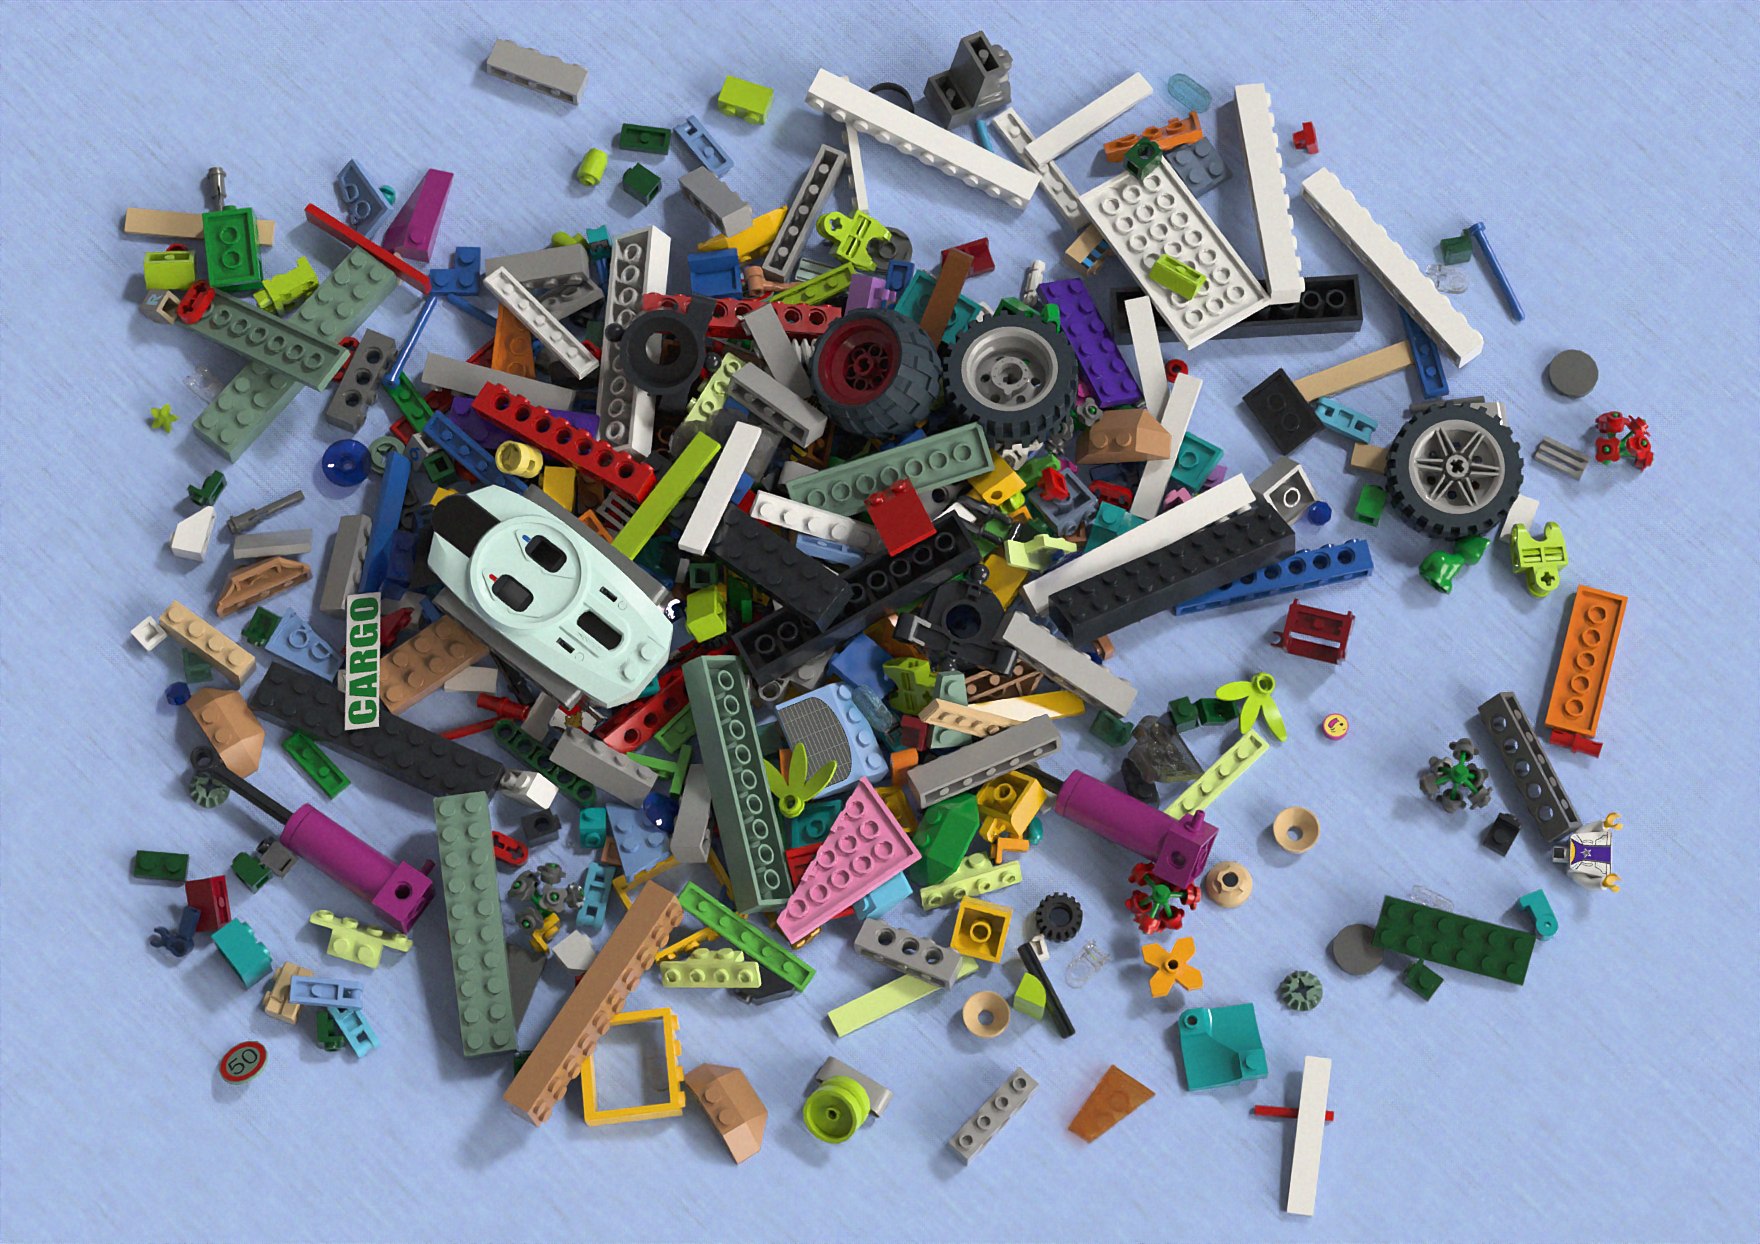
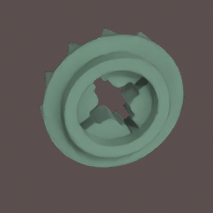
[367,436,405,474]
[189,774,230,808]
[1281,970,1323,1012]

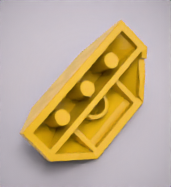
[697,205,788,268]

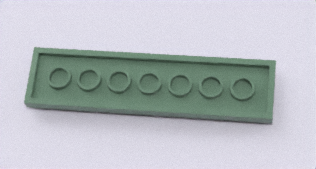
[174,288,351,393]
[785,421,995,517]

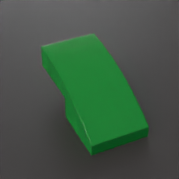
[727,576,753,623]

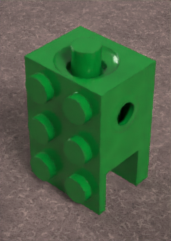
[202,205,264,293]

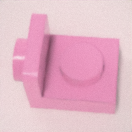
[1162,487,1192,512]

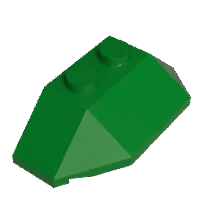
[909,791,980,887]

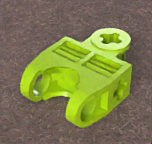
[816,209,892,272]
[1510,521,1569,598]
[883,657,937,716]

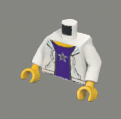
[1552,812,1623,893]

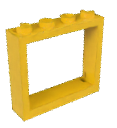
[612,846,748,967]
[581,1007,686,1127]

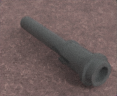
[206,167,227,212]
[226,490,305,535]

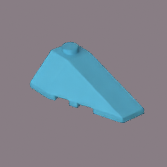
[852,871,913,921]

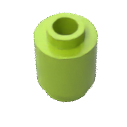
[577,148,608,187]

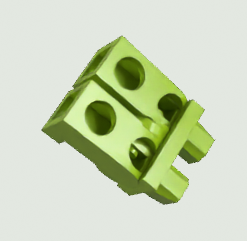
[253,256,320,318]

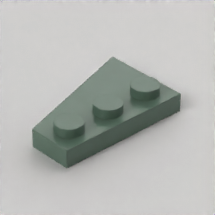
[925,671,973,749]

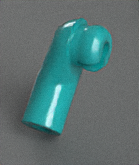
[1026,816,1044,845]

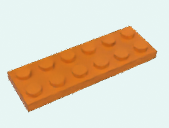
[1544,584,1628,739]

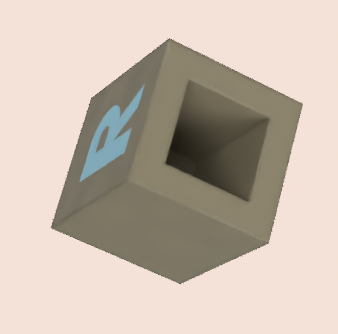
[139,288,181,325]

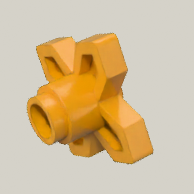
[1141,937,1203,998]

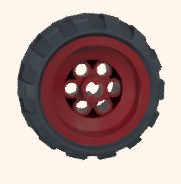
[808,307,942,439]

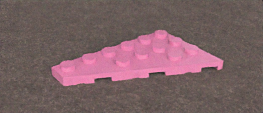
[776,776,922,944]

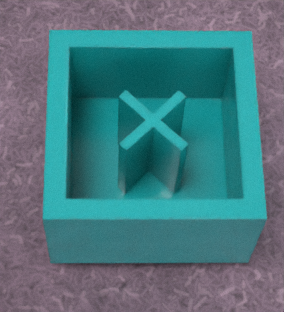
[211,917,273,989]

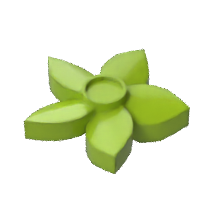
[150,403,179,433]

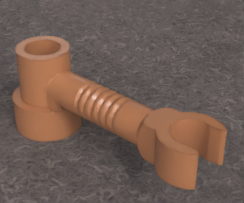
[743,266,803,296]

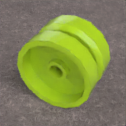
[803,1075,870,1144]

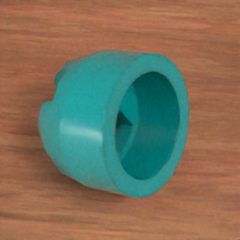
[379,185,396,206]

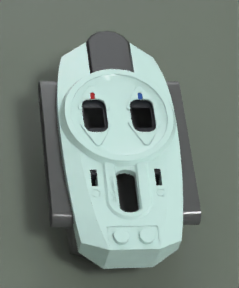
[428,484,673,711]

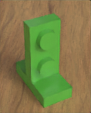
[626,744,693,801]

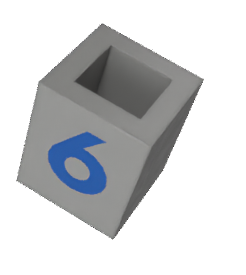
[401,432,444,473]

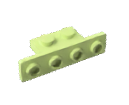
[678,352,747,441]
[1004,534,1077,574]
[919,851,1022,911]
[309,910,414,969]
[660,948,761,988]

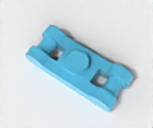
[1315,397,1378,444]
[576,862,616,931]
[326,990,382,1058]

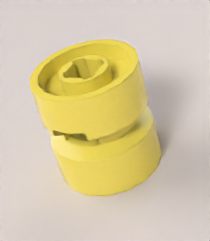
[495,441,543,478]

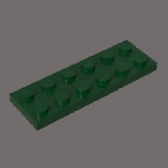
[1371,894,1537,986]

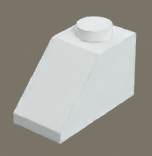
[169,506,216,562]

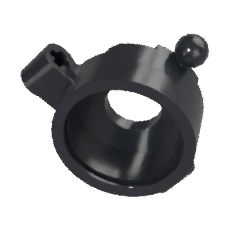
[605,292,722,417]
[892,564,1019,678]

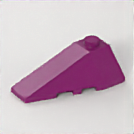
[382,168,454,263]

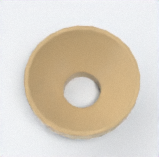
[1273,806,1320,853]
[1205,861,1252,908]
[962,991,1010,1039]

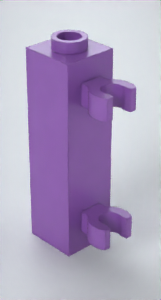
[844,273,897,316]

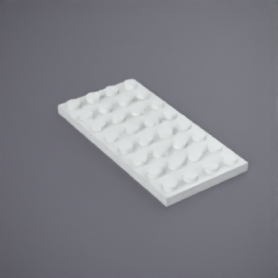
[1077,155,1271,351]

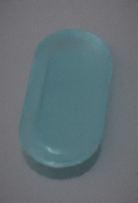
[1167,73,1212,113]
[851,685,892,732]

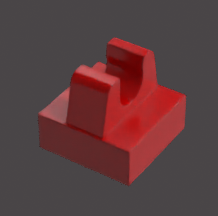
[1292,121,1319,155]
[1037,466,1069,501]

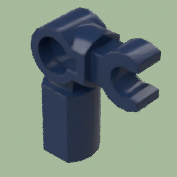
[1089,462,1141,491]
[150,906,201,957]

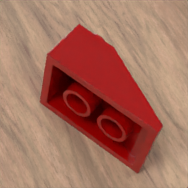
[864,477,937,557]

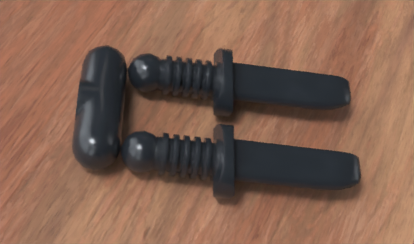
[958,495,1023,551]

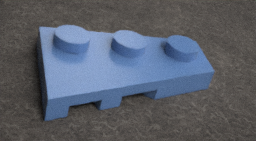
[337,158,394,240]
[264,606,345,685]

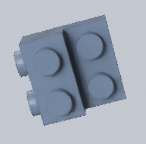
[1165,136,1233,199]
[1027,467,1099,537]

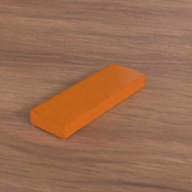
[890,747,918,787]

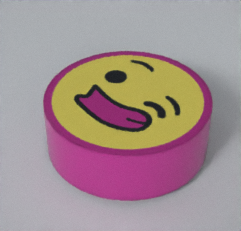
[1322,713,1349,740]

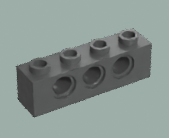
[326,328,398,434]

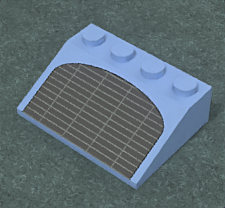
[774,681,889,800]

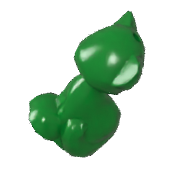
[1419,534,1491,595]

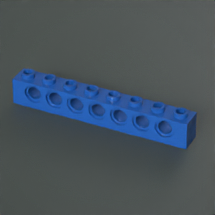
[1173,539,1374,616]

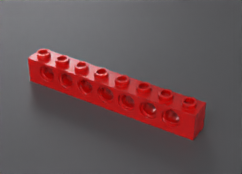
[639,292,841,344]
[471,381,658,505]
[593,608,764,755]

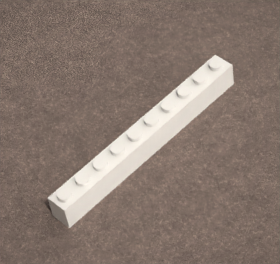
[805,68,1041,211]
[1233,83,1305,305]
[1299,167,1484,369]
[1019,473,1256,618]

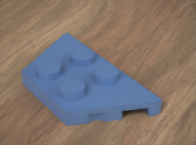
[605,803,672,884]

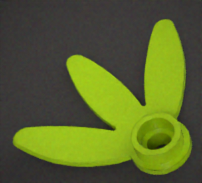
[1215,672,1287,742]
[763,743,837,818]

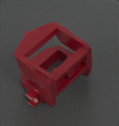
[1270,598,1356,666]

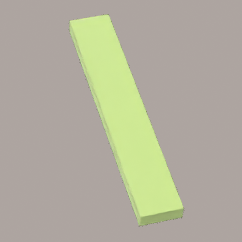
[1163,728,1270,820]
[827,954,979,1038]

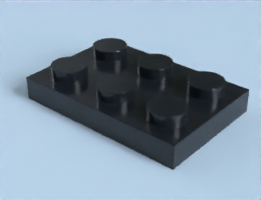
[1242,367,1326,457]

